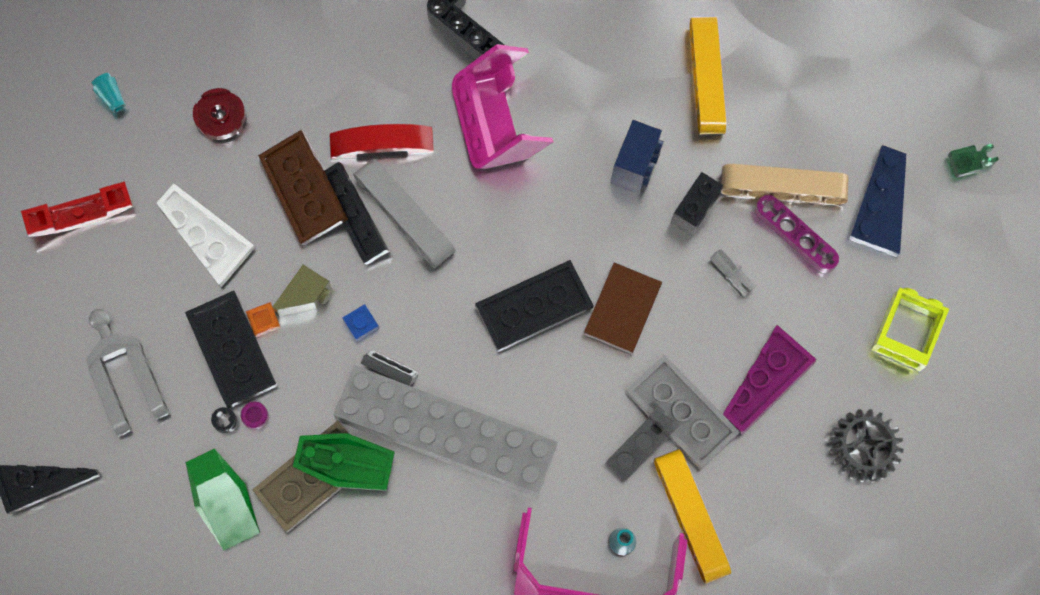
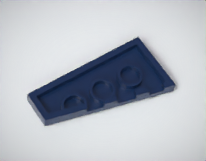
[849,145,907,257]

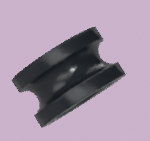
[211,407,237,434]

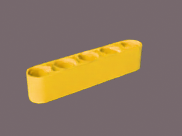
[689,16,726,135]
[654,449,731,584]

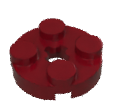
[193,88,246,140]

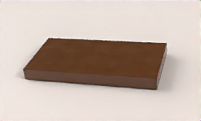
[258,130,348,246]

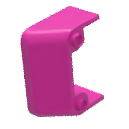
[452,44,553,169]

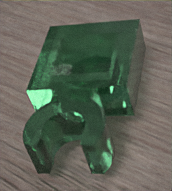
[948,144,999,178]

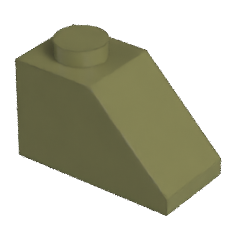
[272,264,332,317]

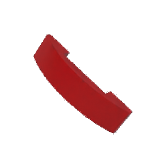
[330,124,434,159]
[21,181,133,237]

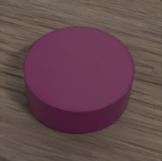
[240,401,269,430]

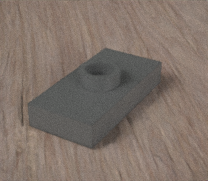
[361,350,419,386]

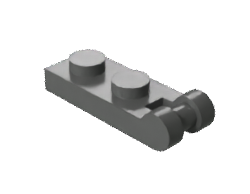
[607,407,679,480]

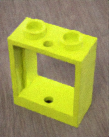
[871,288,949,371]

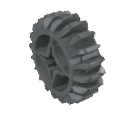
[829,409,904,482]

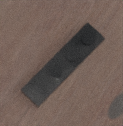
[324,162,389,265]

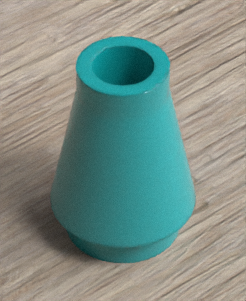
[91,73,126,113]
[609,528,636,555]

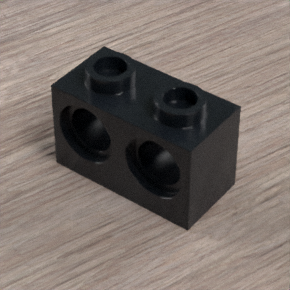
[670,172,724,236]

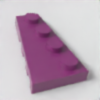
[723,325,817,435]

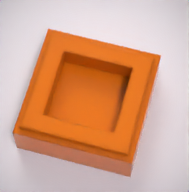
[246,302,281,337]

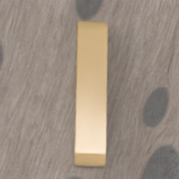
[721,164,849,205]

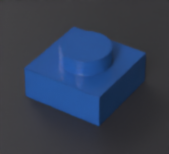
[342,304,379,342]

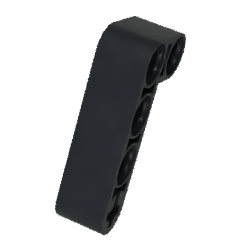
[427,0,504,60]

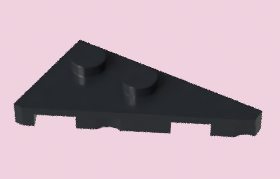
[0,465,100,515]

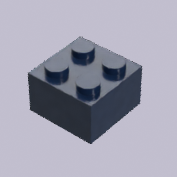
[610,120,664,194]

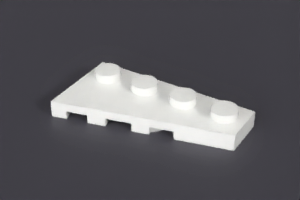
[157,183,255,287]

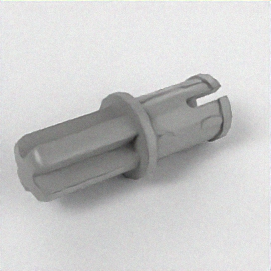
[711,249,756,297]

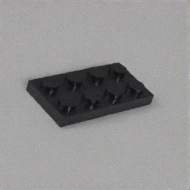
[475,260,594,352]
[185,290,278,408]

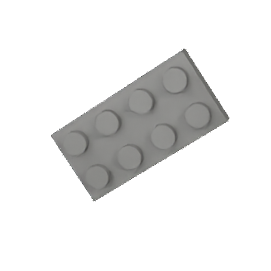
[625,355,740,470]

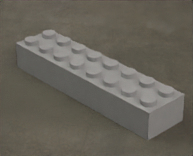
[333,365,558,498]

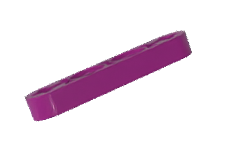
[755,195,839,273]

